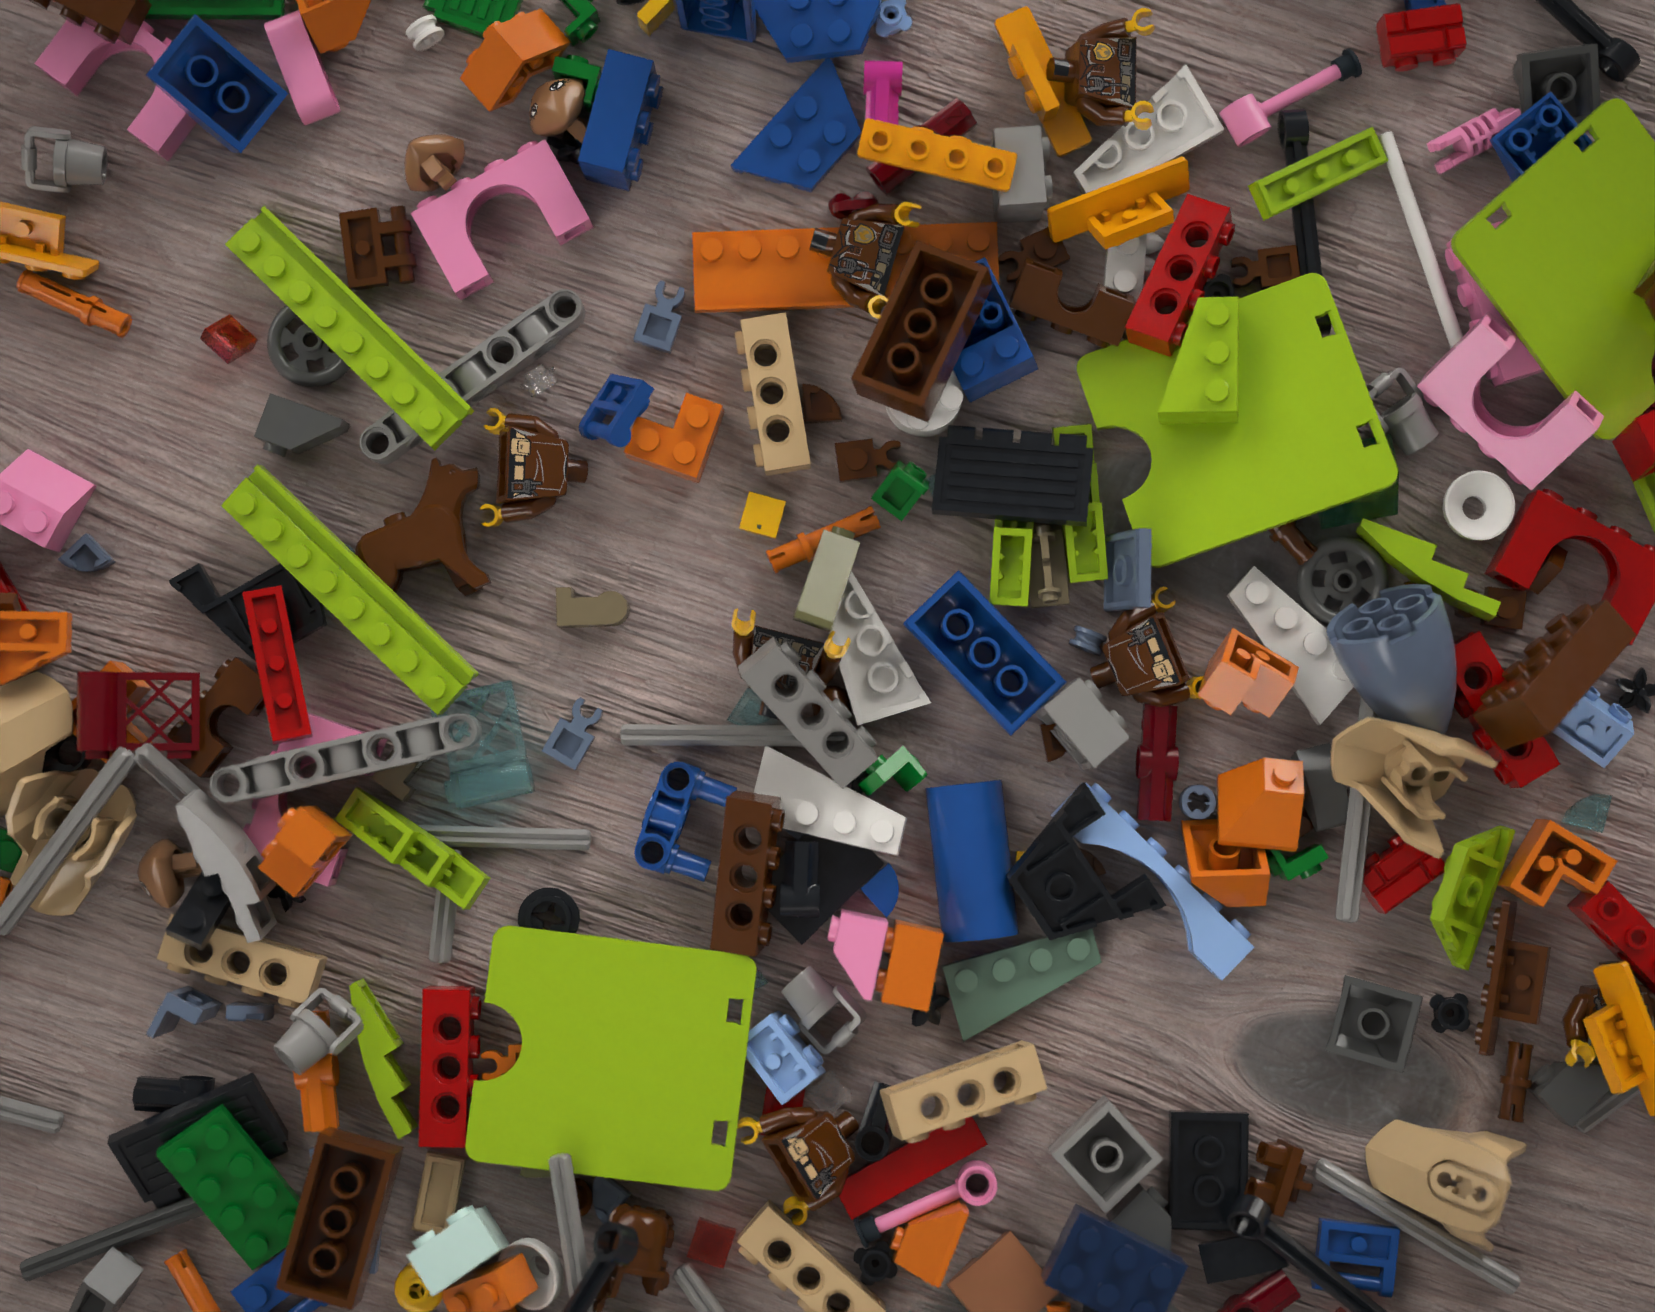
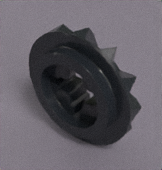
[518,888,580,933]

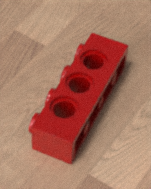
[1125,194,1236,357]
[1454,630,1560,788]
[1567,881,1655,995]
[419,986,482,1148]

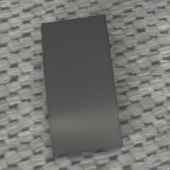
[1291,743,1348,832]

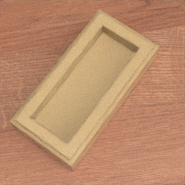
[412,1151,467,1234]

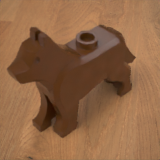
[355,457,491,597]

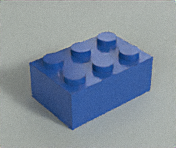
[578,49,663,191]

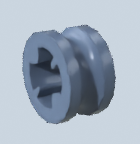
[1068,625,1107,656]
[1179,785,1216,819]

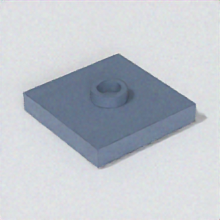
[1103,528,1152,612]

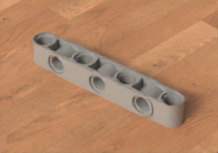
[360,289,585,464]
[209,714,482,803]

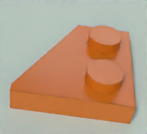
[0,611,72,686]

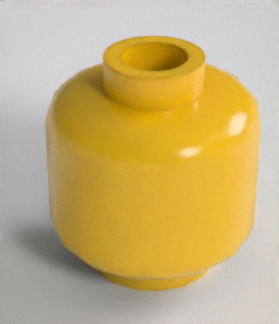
[394,1262,443,1312]

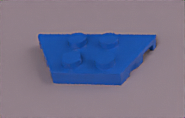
[754,0,882,63]
[731,58,861,192]

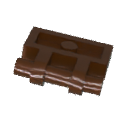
[339,206,417,291]

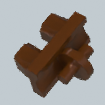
[1244,1138,1314,1217]

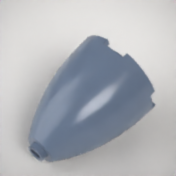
[1326,584,1457,734]

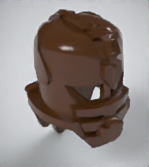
[593,1204,674,1312]

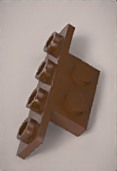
[1475,900,1551,1056]

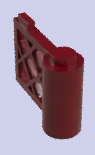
[77,671,200,759]

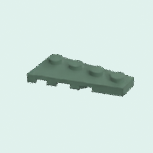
[942,928,1102,1042]

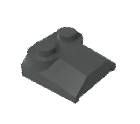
[1513,43,1601,124]
[1325,975,1423,1073]

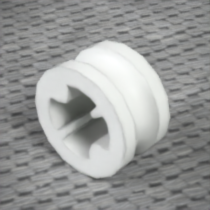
[406,15,445,51]

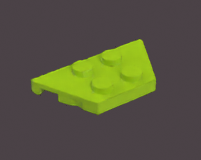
[1430,825,1516,971]

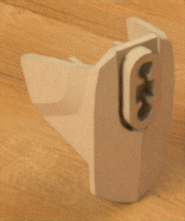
[0,671,74,817]
[1331,717,1498,858]
[6,769,137,916]
[1365,1120,1527,1252]

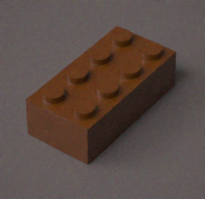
[851,241,993,422]
[1472,600,1636,750]
[275,1127,404,1310]

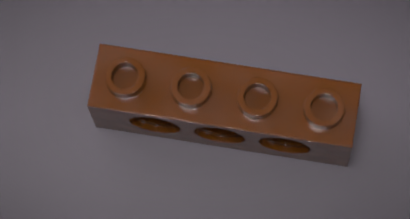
[710,790,785,957]

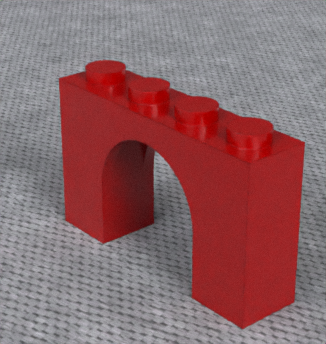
[1484,489,1655,646]

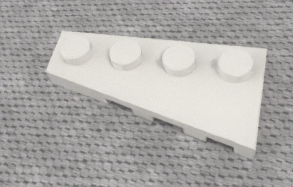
[1072,64,1224,194]
[1227,566,1354,725]
[829,571,931,726]
[754,746,907,856]

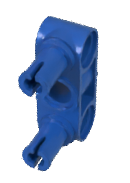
[634,762,737,882]

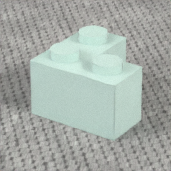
[406,1205,510,1296]

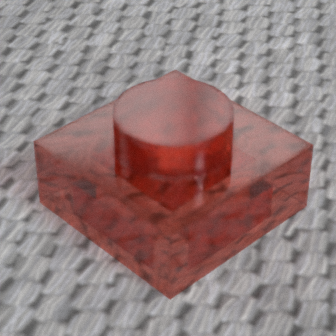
[200,314,258,364]
[687,1217,736,1269]

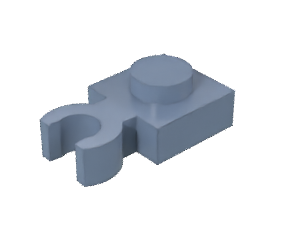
[633,281,685,354]
[542,697,603,770]

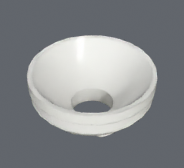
[1442,470,1515,541]
[498,1238,563,1310]

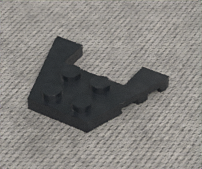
[168,563,327,662]
[1006,782,1166,940]

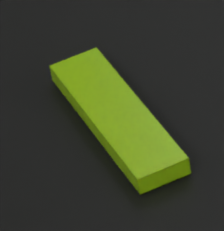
[1248,126,1388,221]

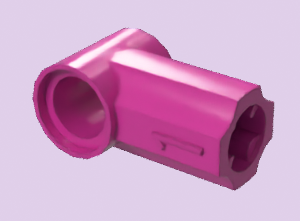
[863,60,903,125]

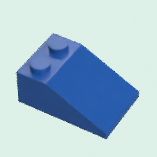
[146,14,289,153]

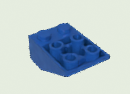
[1490,91,1592,182]
[953,257,1039,403]

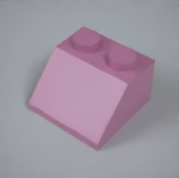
[0,449,97,552]
[827,908,888,1001]

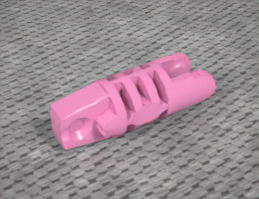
[1426,107,1521,174]

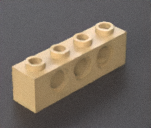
[735,312,811,476]
[157,913,328,1008]
[879,1040,1047,1143]
[737,1200,886,1312]

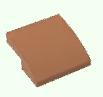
[946,1231,1059,1312]

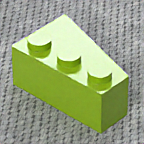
[1158,296,1239,424]

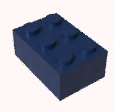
[1041,1203,1188,1312]

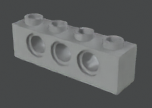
[738,636,878,789]

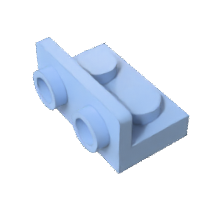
[1552,686,1634,768]
[746,1011,826,1105]

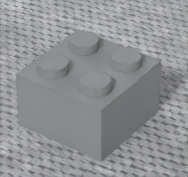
[990,125,1053,223]
[1035,677,1130,771]
[1048,1095,1163,1213]

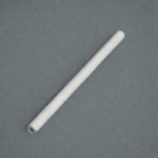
[1378,131,1463,348]

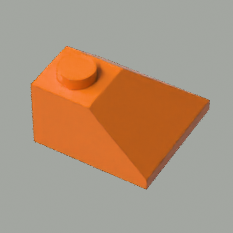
[297,0,371,54]
[1217,758,1304,852]
[1181,819,1270,907]
[889,1198,969,1288]

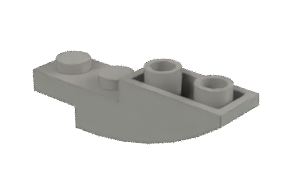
[175,789,277,943]

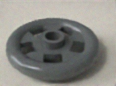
[267,305,350,387]
[1297,536,1389,625]

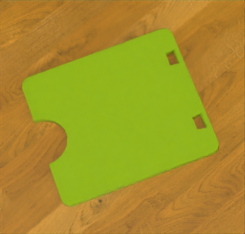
[1451,98,1655,440]
[1077,273,1398,568]
[465,925,757,1191]

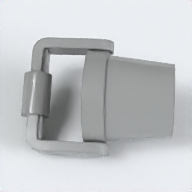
[21,126,108,193]
[1367,367,1439,456]
[781,966,866,1054]
[273,988,364,1075]

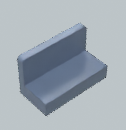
[146,986,222,1038]

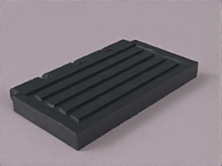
[931,425,1094,527]
[107,1072,288,1209]

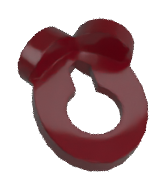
[828,191,879,219]

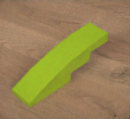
[1052,424,1108,583]
[1356,518,1501,622]
[989,519,1034,607]
[335,787,491,910]
[349,978,418,1140]

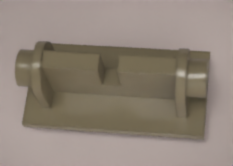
[1030,525,1070,608]

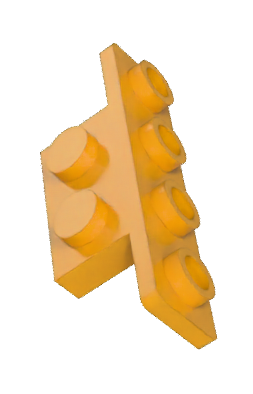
[994,6,1092,157]
[857,118,1017,192]
[1047,157,1190,250]
[0,202,99,280]
[1583,962,1655,1116]

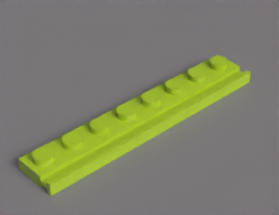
[225,206,475,451]
[221,464,479,715]

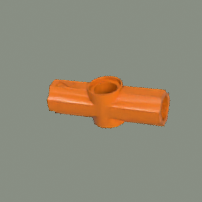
[293,1010,340,1132]

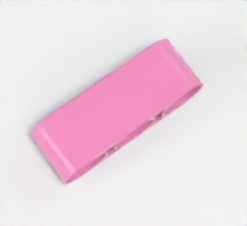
[264,10,341,126]

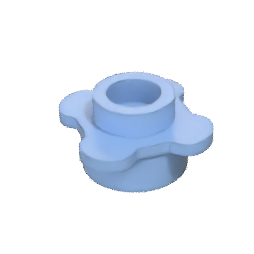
[876,0,912,37]

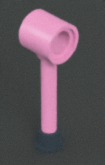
[1219,48,1362,147]
[853,1160,997,1249]

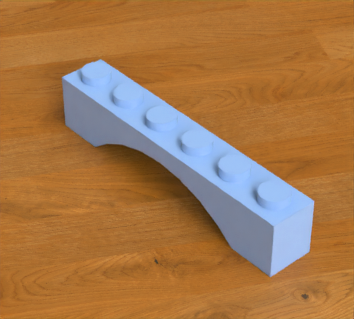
[1050,782,1254,981]

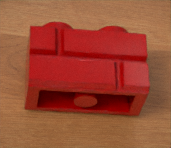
[1376,3,1467,72]
[1362,833,1445,914]

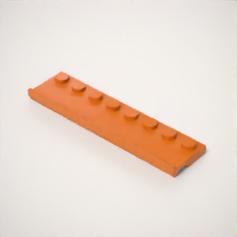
[692,222,999,313]

